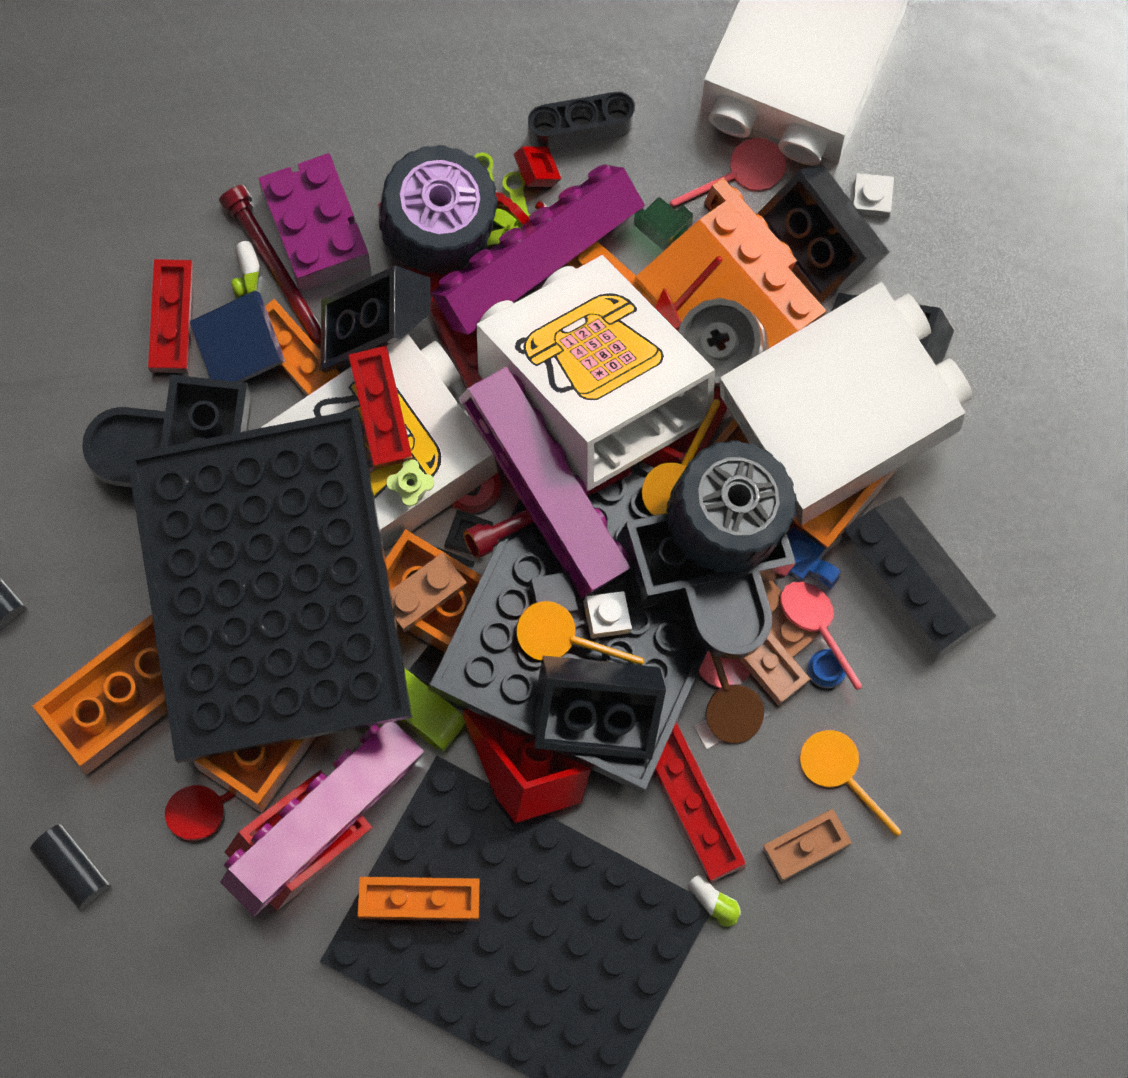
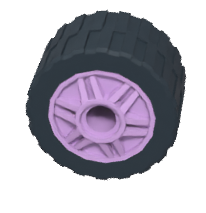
[379,145,497,274]

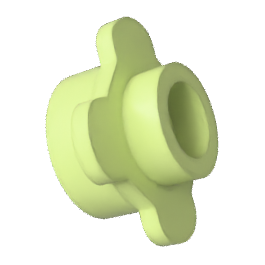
[387,459,434,506]

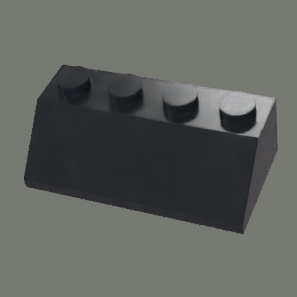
[840,496,997,662]

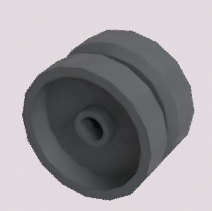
[679,298,769,388]

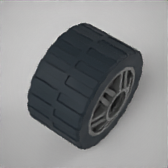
[666,440,797,574]

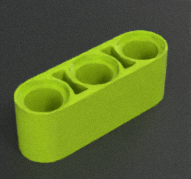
[400,668,466,752]

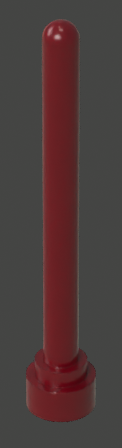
[218,185,321,345]
[463,467,632,559]

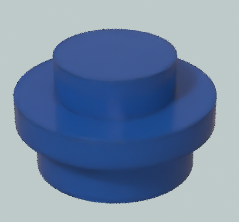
[808,649,846,688]

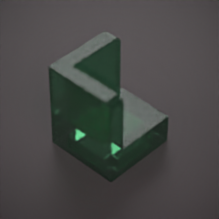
[633,197,694,251]

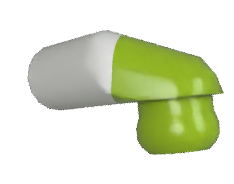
[231,241,260,298]
[688,875,741,927]

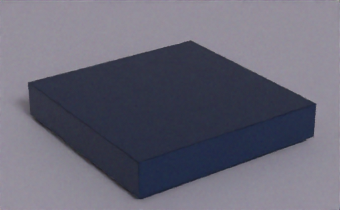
[189,291,286,382]

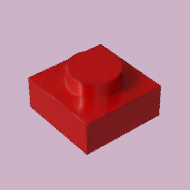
[513,146,562,187]

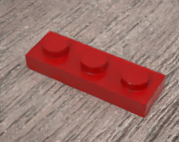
[148,259,193,373]
[349,346,413,469]

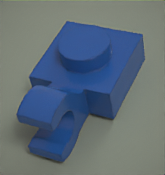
[787,528,841,590]

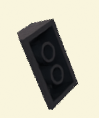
[757,165,890,305]
[320,265,431,373]
[534,655,666,760]

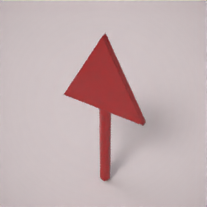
[655,256,723,330]

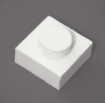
[853,173,894,217]
[583,591,632,638]

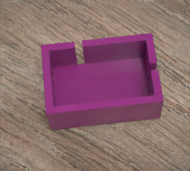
[258,153,371,293]

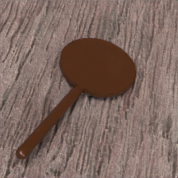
[706,652,764,743]

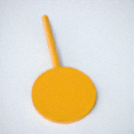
[642,399,720,516]
[516,601,644,665]
[800,730,901,836]

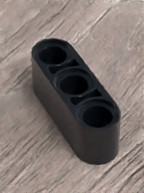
[528,92,635,150]

